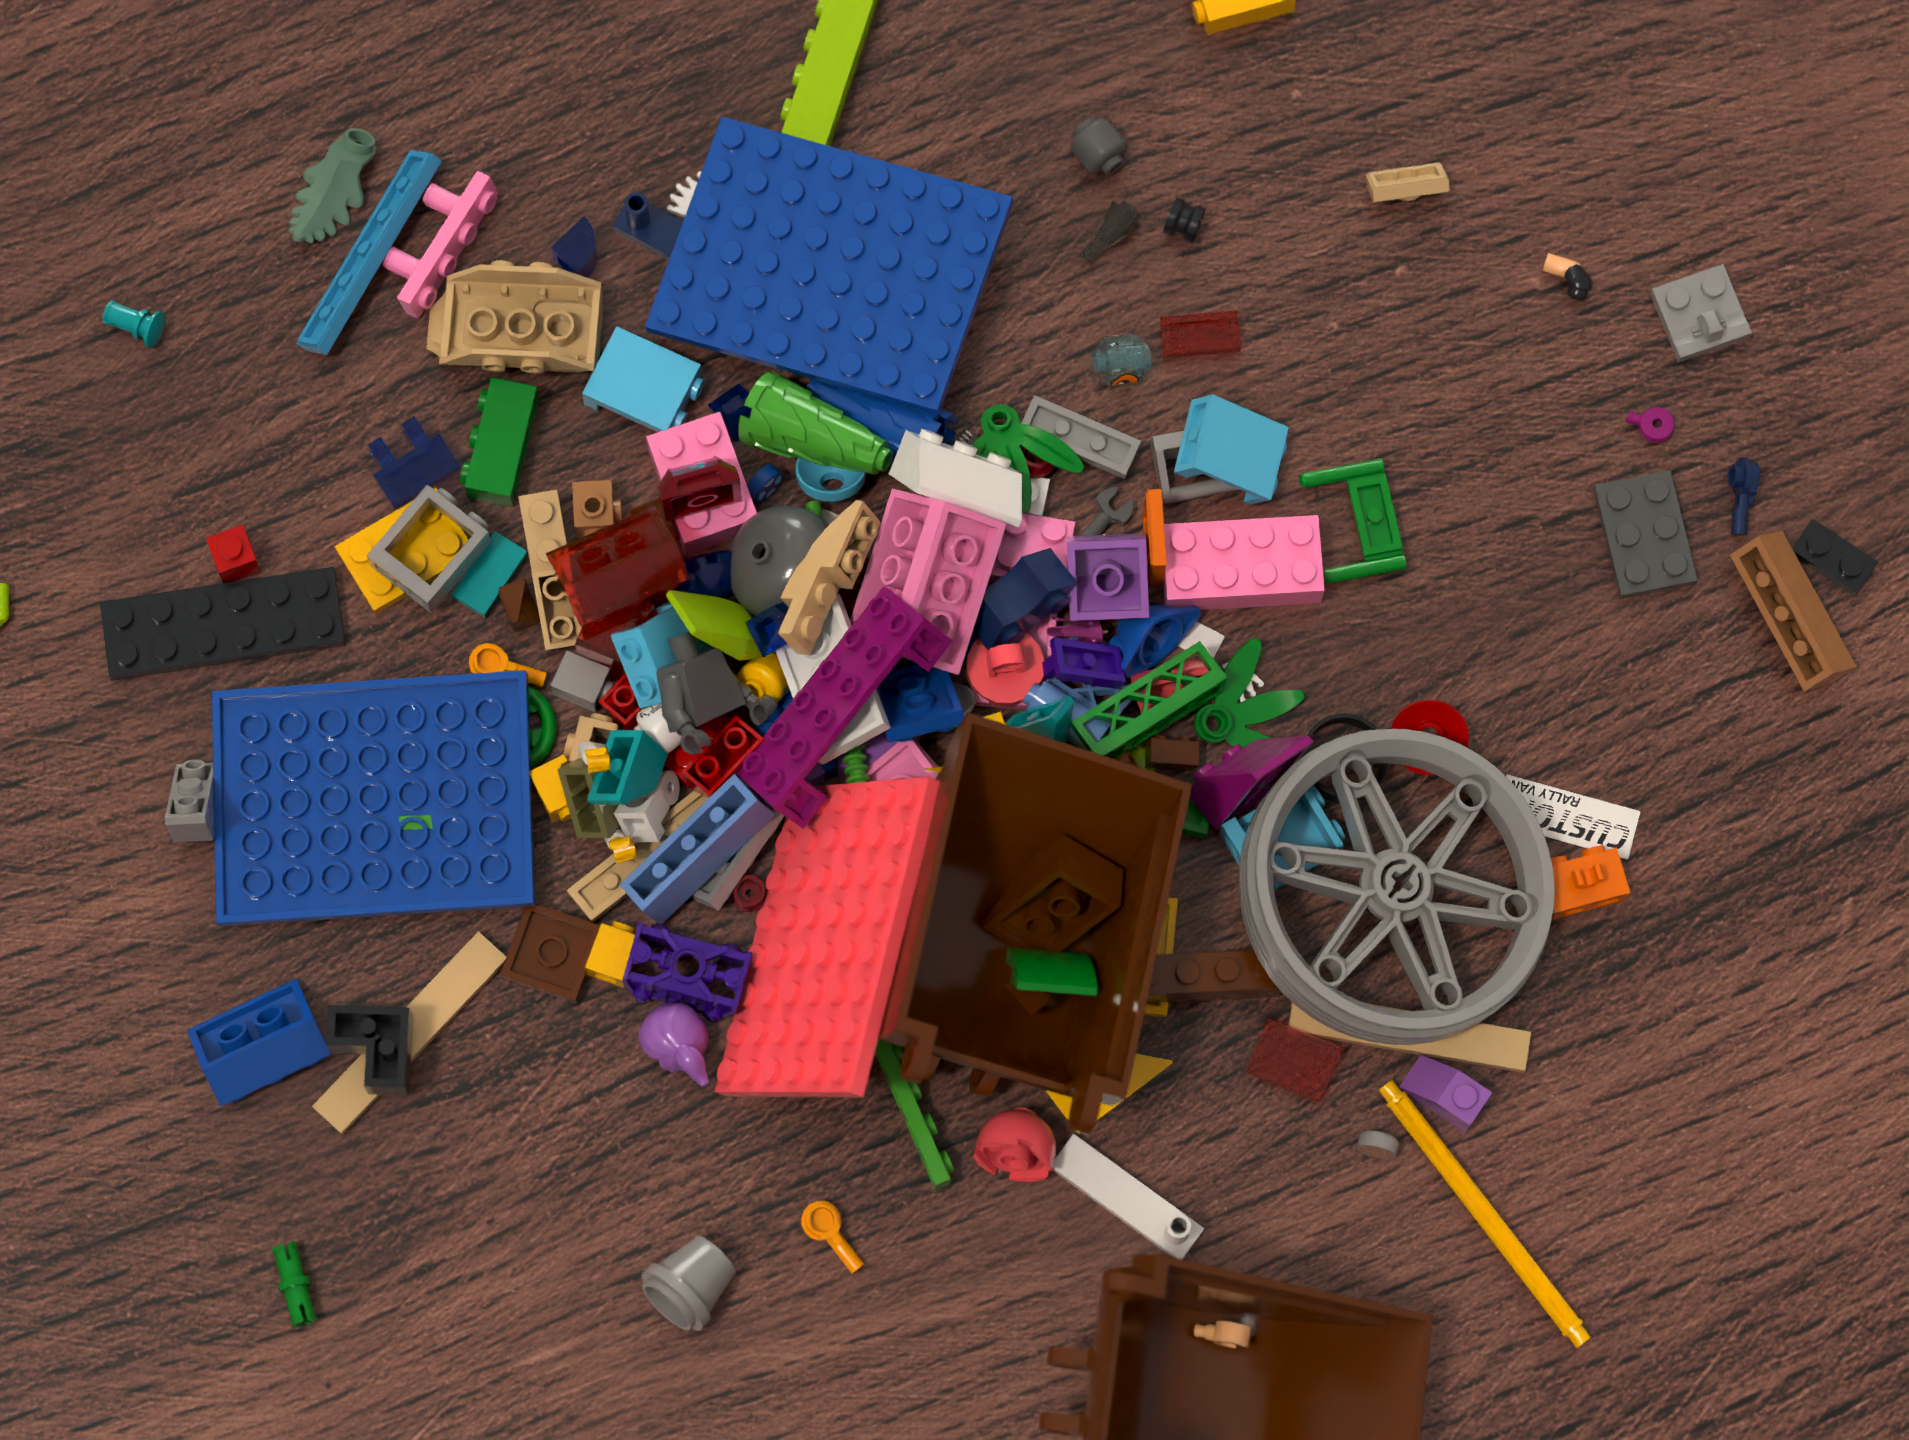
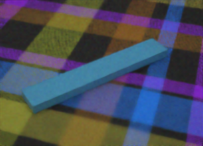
[296,150,442,355]

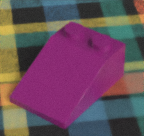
[1189,736,1313,830]

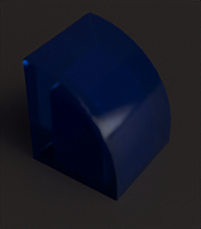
[551,216,597,278]

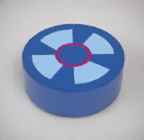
[747,464,784,503]

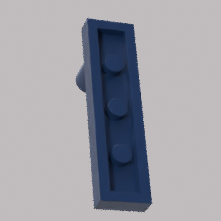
[612,192,683,261]

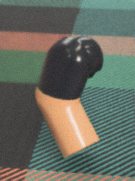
[1543,253,1592,301]

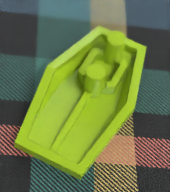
[665,590,776,661]

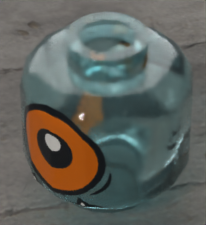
[1091,333,1151,386]

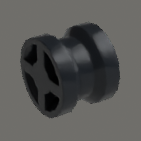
[1163,197,1206,244]

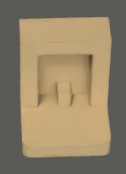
[564,713,620,763]

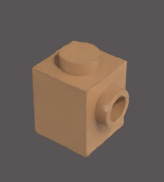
[572,480,622,542]

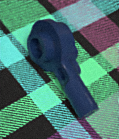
[1727,457,1760,536]

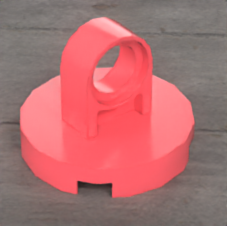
[966,633,1045,707]

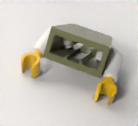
[557,741,637,864]

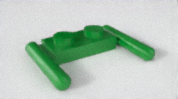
[1299,458,1406,584]

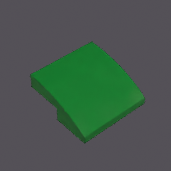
[1006,947,1098,996]

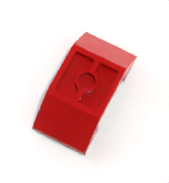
[598,673,764,798]

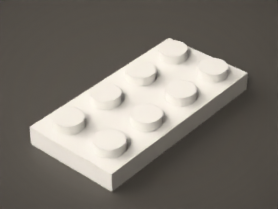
[767,593,891,765]

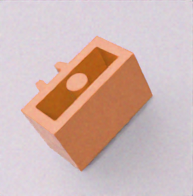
[1551,845,1631,921]

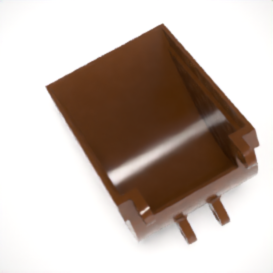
[878,712,1192,1134]
[1039,1254,1433,1440]

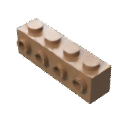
[1730,531,1857,692]

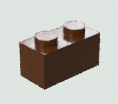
[1145,735,1199,771]

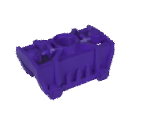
[622,922,752,1022]

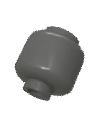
[1070,116,1128,175]

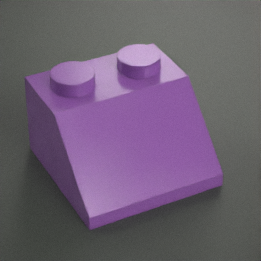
[1067,533,1149,621]

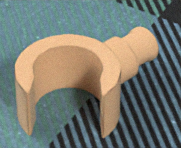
[1194,1321,1251,1349]

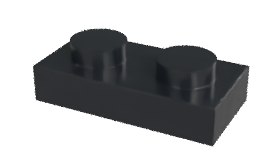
[1792,519,1878,597]

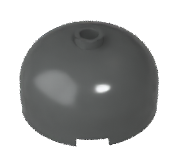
[726,505,840,624]

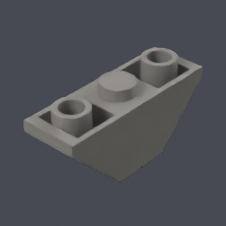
[165,760,214,842]

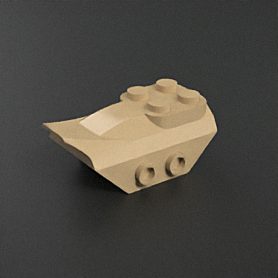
[426,260,603,374]

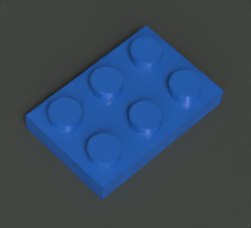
[876,662,964,743]

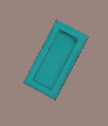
[452,531,528,618]

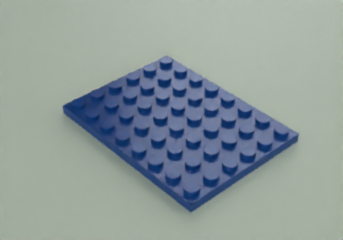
[645,117,1014,415]
[212,670,536,926]

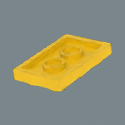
[334,488,468,615]

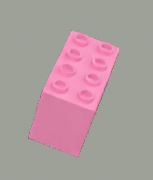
[850,488,1007,675]

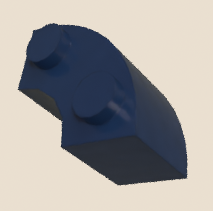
[973,548,1077,650]

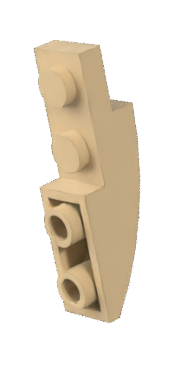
[518,489,584,651]
[778,500,881,655]

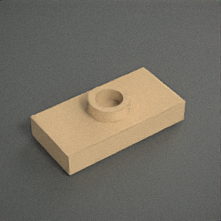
[1366,163,1449,202]

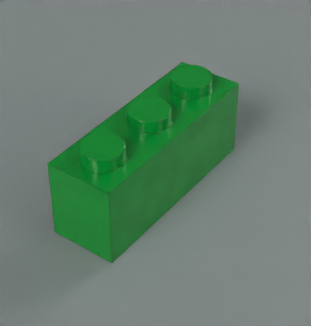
[460,377,539,507]

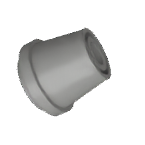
[641,1236,736,1330]

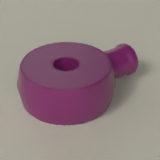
[1626,407,1675,444]

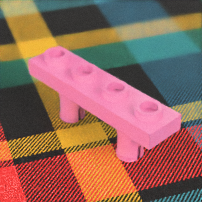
[383,171,499,319]

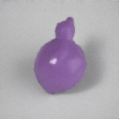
[638,1002,709,1087]

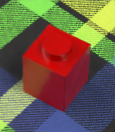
[206,524,261,583]

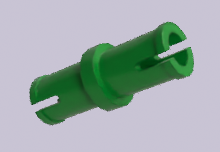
[272,1242,317,1328]

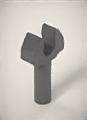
[1079,486,1134,536]

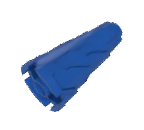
[806,379,958,464]

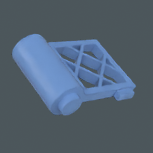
[1023,637,1149,751]

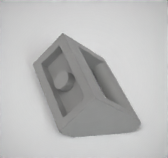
[1151,431,1240,504]

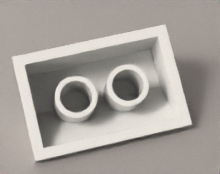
[889,429,1022,528]

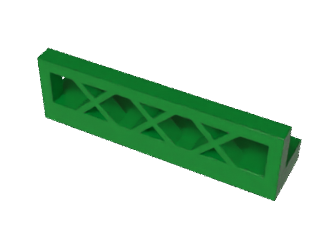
[1070,641,1228,760]

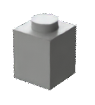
[551,650,615,713]

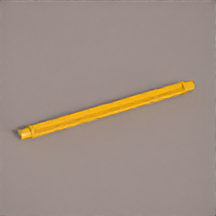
[1379,1080,1591,1348]

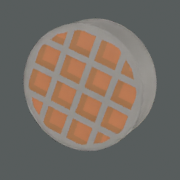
[1357,1131,1399,1160]

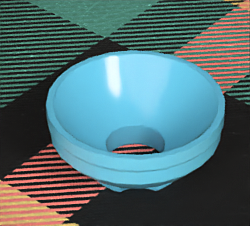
[795,458,866,502]

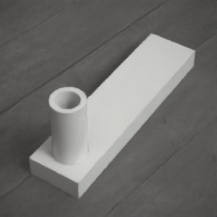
[1052,1134,1204,1260]

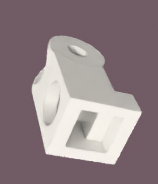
[614,770,680,843]

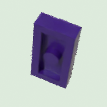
[1042,637,1126,689]

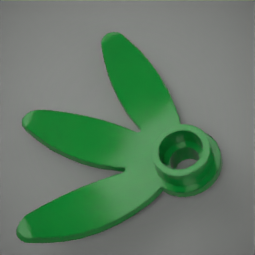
[972,404,1084,513]
[1194,637,1305,748]

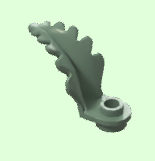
[288,128,376,243]

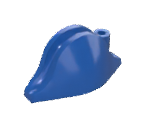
[1109,602,1201,678]

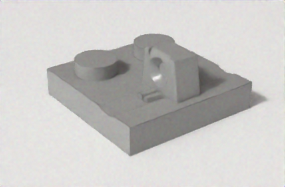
[1650,264,1752,363]

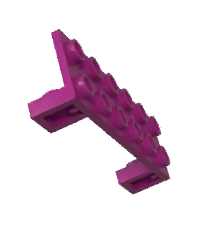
[736,586,953,829]

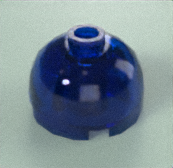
[664,550,734,599]

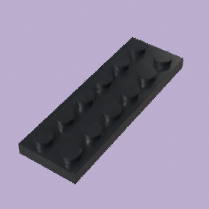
[100,567,346,681]

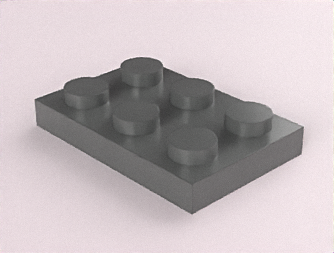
[1593,470,1698,600]

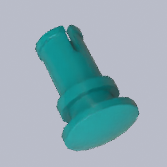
[102,300,166,348]

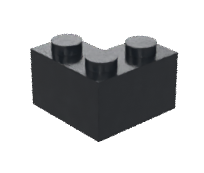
[326,1005,414,1096]

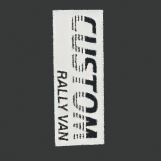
[1506,775,1640,860]

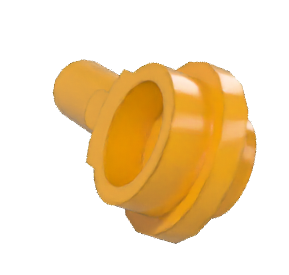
[469,643,547,687]
[801,1201,864,1274]

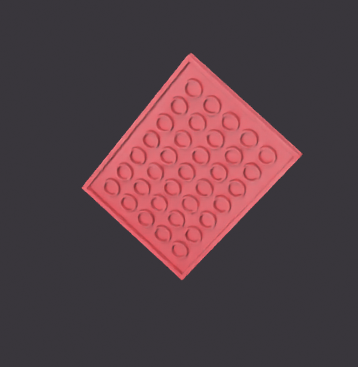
[714,777,940,1097]

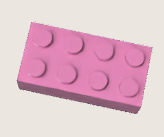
[1163,515,1325,610]

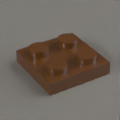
[500,904,601,1003]

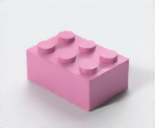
[646,412,757,556]

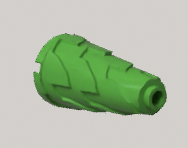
[738,371,893,475]

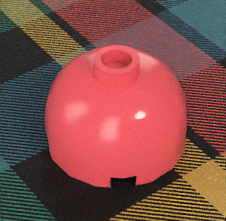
[974,1107,1056,1182]

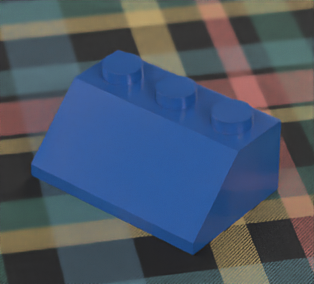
[187,979,331,1106]

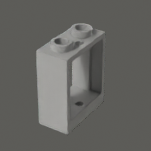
[367,484,491,613]

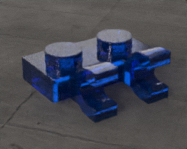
[368,416,461,510]

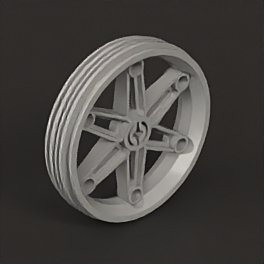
[1238,729,1555,1045]

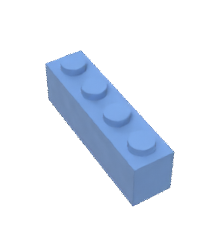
[619,774,776,924]

